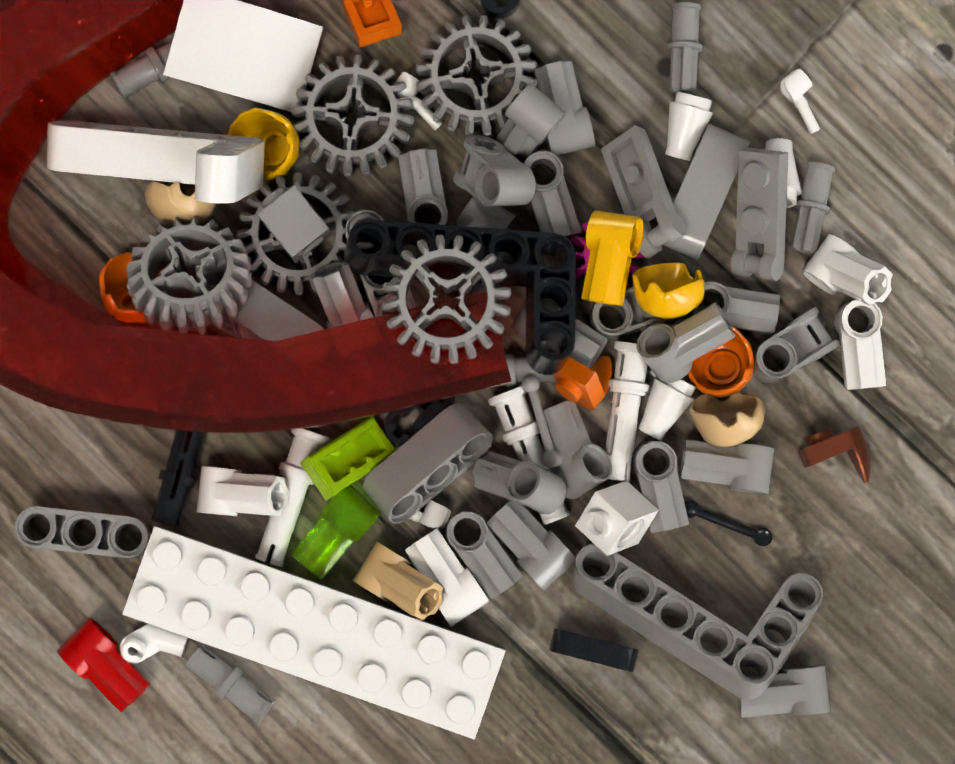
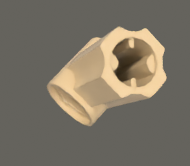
[352,542,443,621]

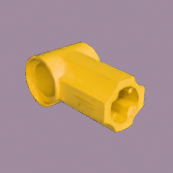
[581,210,644,307]

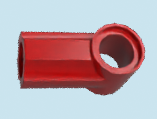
[57,618,151,712]

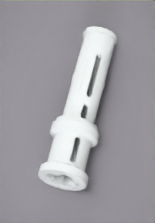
[605,341,649,482]
[488,386,570,525]
[255,425,332,567]

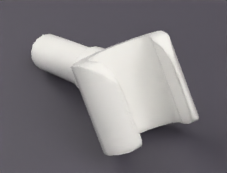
[780,69,820,134]
[395,72,443,130]
[409,500,451,530]

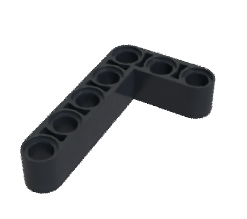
[344,219,576,375]

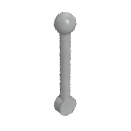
[522,375,563,468]

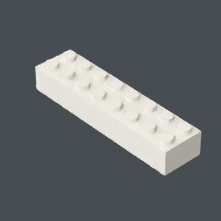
[122,526,506,740]

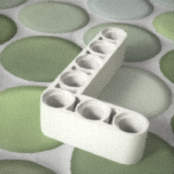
[47,120,265,203]

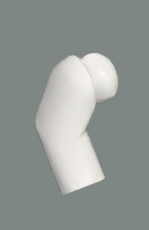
[120,624,189,663]

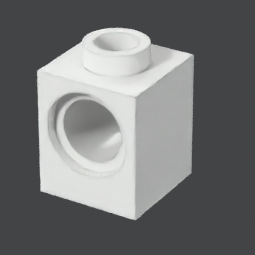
[575,481,659,556]

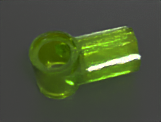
[291,486,381,580]

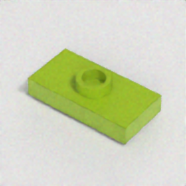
[300,416,396,501]

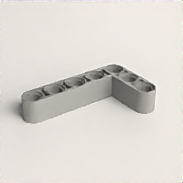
[572,543,823,700]

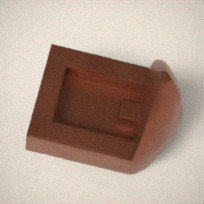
[797,426,870,483]

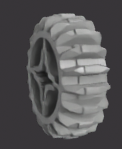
[416,15,538,137]
[292,55,414,178]
[237,173,356,296]
[126,216,252,337]
[382,235,511,364]

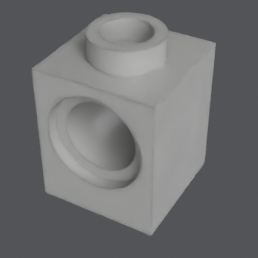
[258,186,331,264]

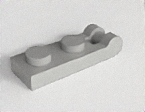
[601,125,687,258]
[731,148,788,281]

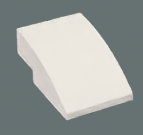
[163,0,323,112]

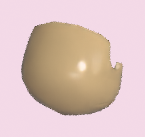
[145,181,217,227]
[689,392,765,447]

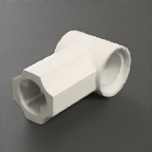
[802,234,893,306]
[834,300,886,390]
[197,466,289,517]
[405,528,490,627]

